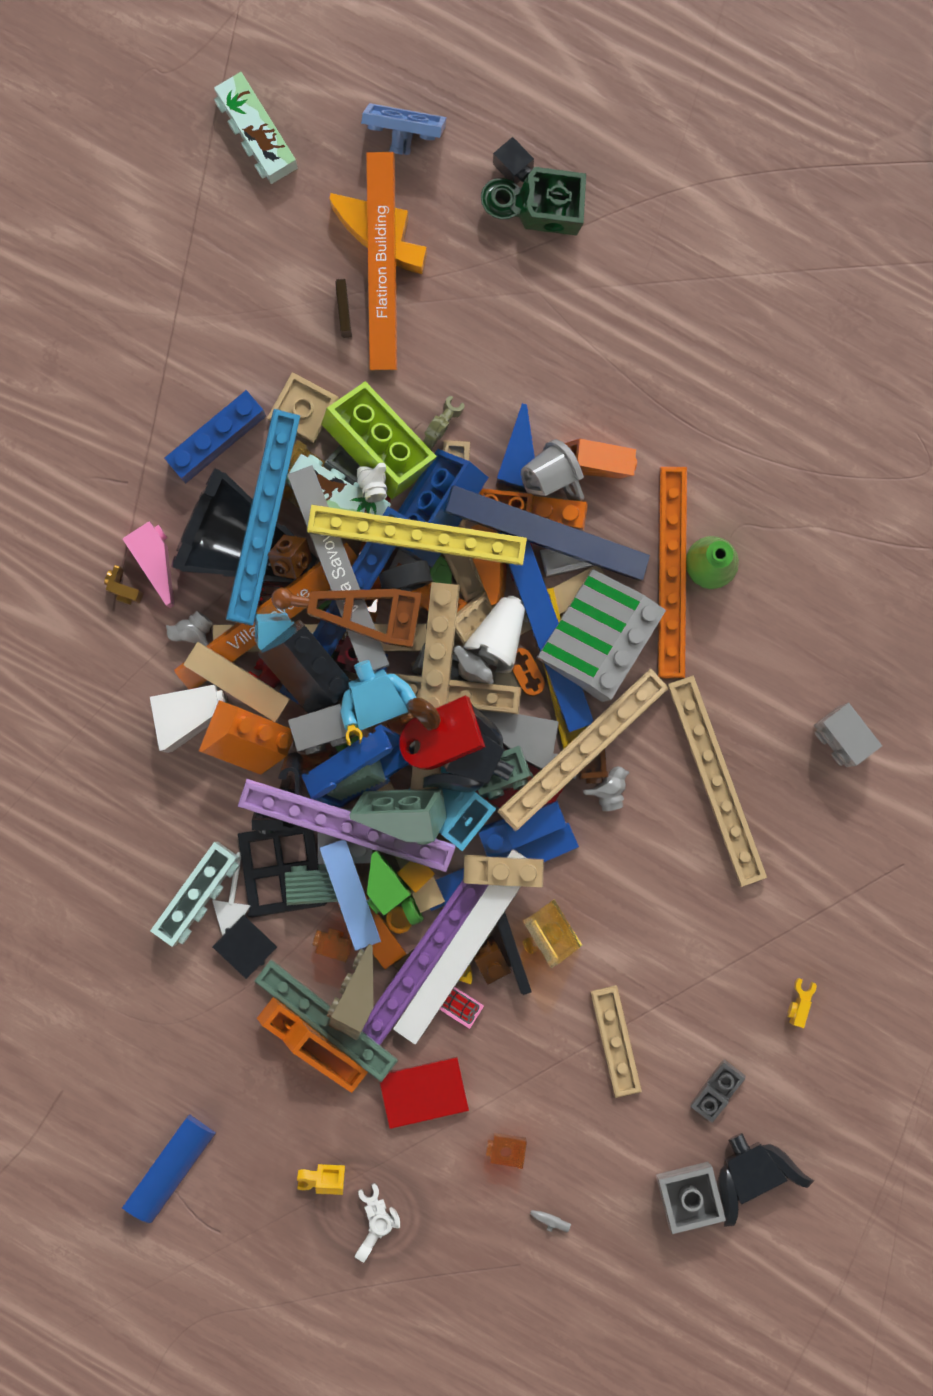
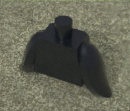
[423,703,515,792]
[718,1133,815,1227]

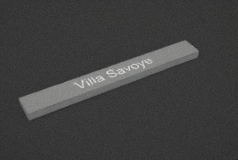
[287,465,389,671]

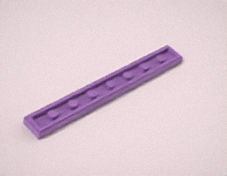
[362,880,489,1045]

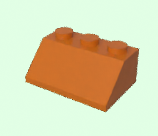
[199,700,294,775]

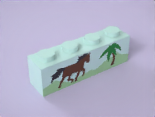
[214,72,298,184]
[285,454,391,515]

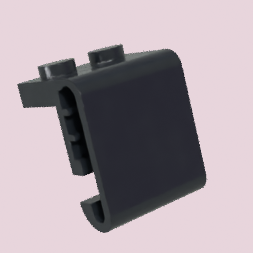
[252,752,304,834]

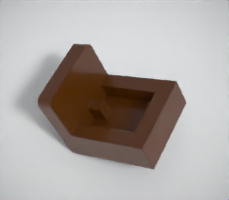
[579,748,608,784]
[474,936,512,985]

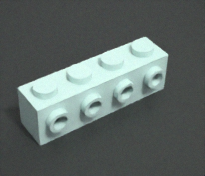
[150,842,240,947]

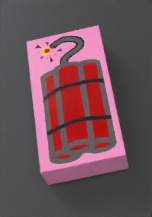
[439,987,484,1029]

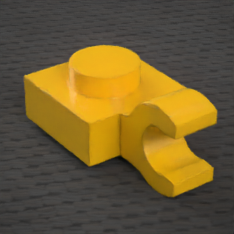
[787,978,817,1028]
[297,1164,345,1195]

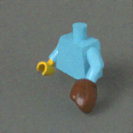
[340,660,441,746]

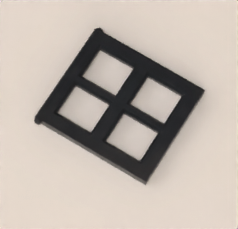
[238,826,327,918]

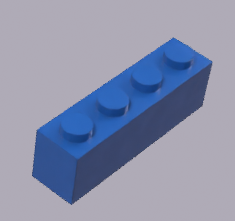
[164,390,266,484]

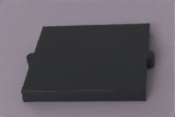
[212,914,277,979]

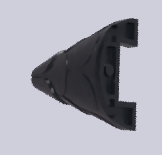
[171,468,317,583]

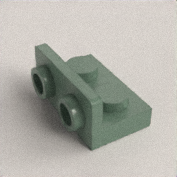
[478,746,533,800]

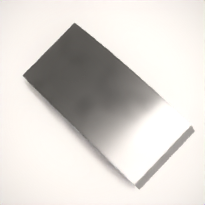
[690,1060,745,1123]

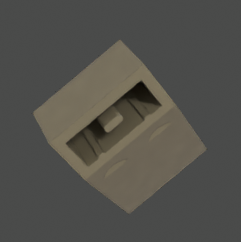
[327,944,373,1040]

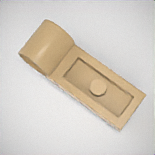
[463,855,544,887]

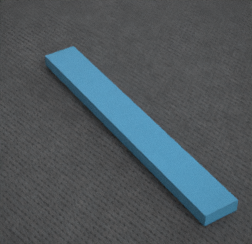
[225,409,300,626]

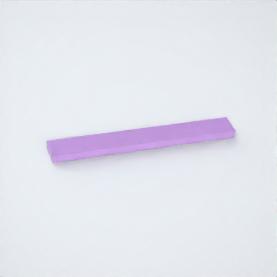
[238,779,455,872]

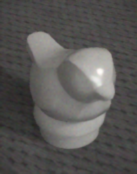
[166,611,213,646]
[453,646,494,684]
[583,766,629,811]

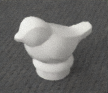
[357,463,387,502]

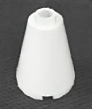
[463,596,525,673]

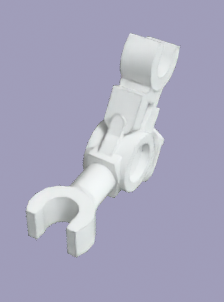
[355,1183,400,1263]

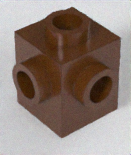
[268,535,313,579]

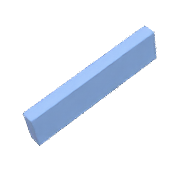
[319,839,381,951]

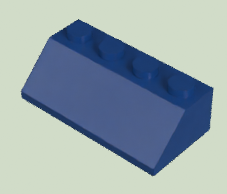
[396,448,489,567]

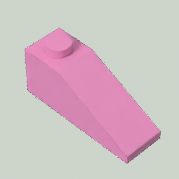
[123,521,174,608]

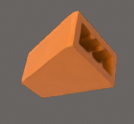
[565,439,637,479]

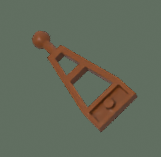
[271,588,422,648]

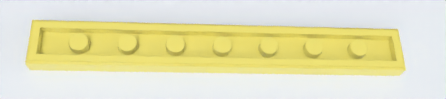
[307,505,527,566]

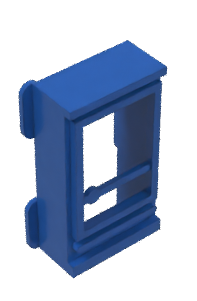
[302,724,413,808]

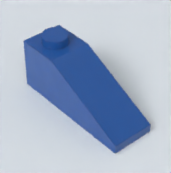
[496,403,535,492]
[478,800,567,857]

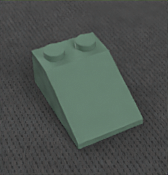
[349,788,447,845]

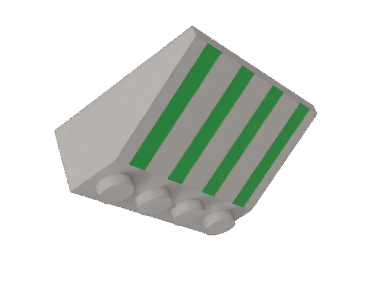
[537,569,666,702]

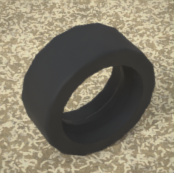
[379,560,433,591]

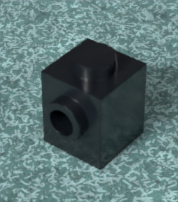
[493,137,534,184]

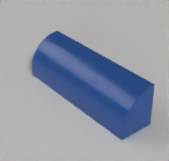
[122,1114,216,1223]

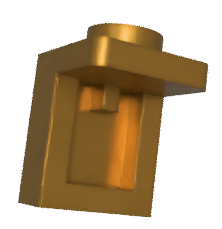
[104,565,143,605]

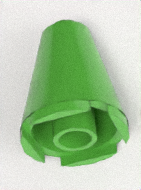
[686,536,739,589]

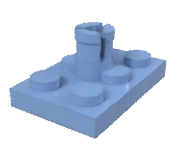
[361,103,447,155]

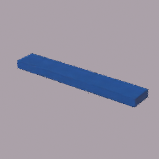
[430,822,579,911]

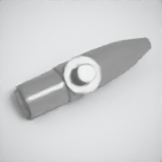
[530,1210,571,1232]

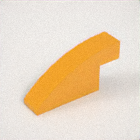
[329,193,427,274]

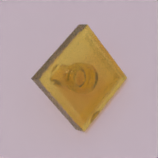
[523,899,582,968]

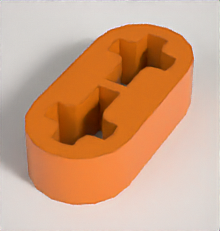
[512,648,545,696]

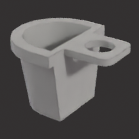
[521,439,584,501]

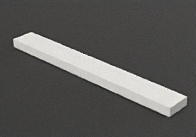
[393,849,526,1045]

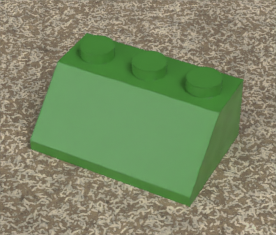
[366,851,411,915]

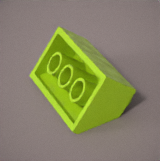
[321,381,437,499]

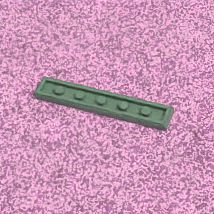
[254,960,398,1082]

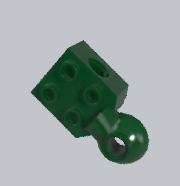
[481,167,586,236]

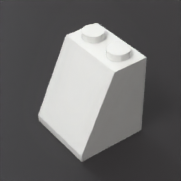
[150,685,228,753]

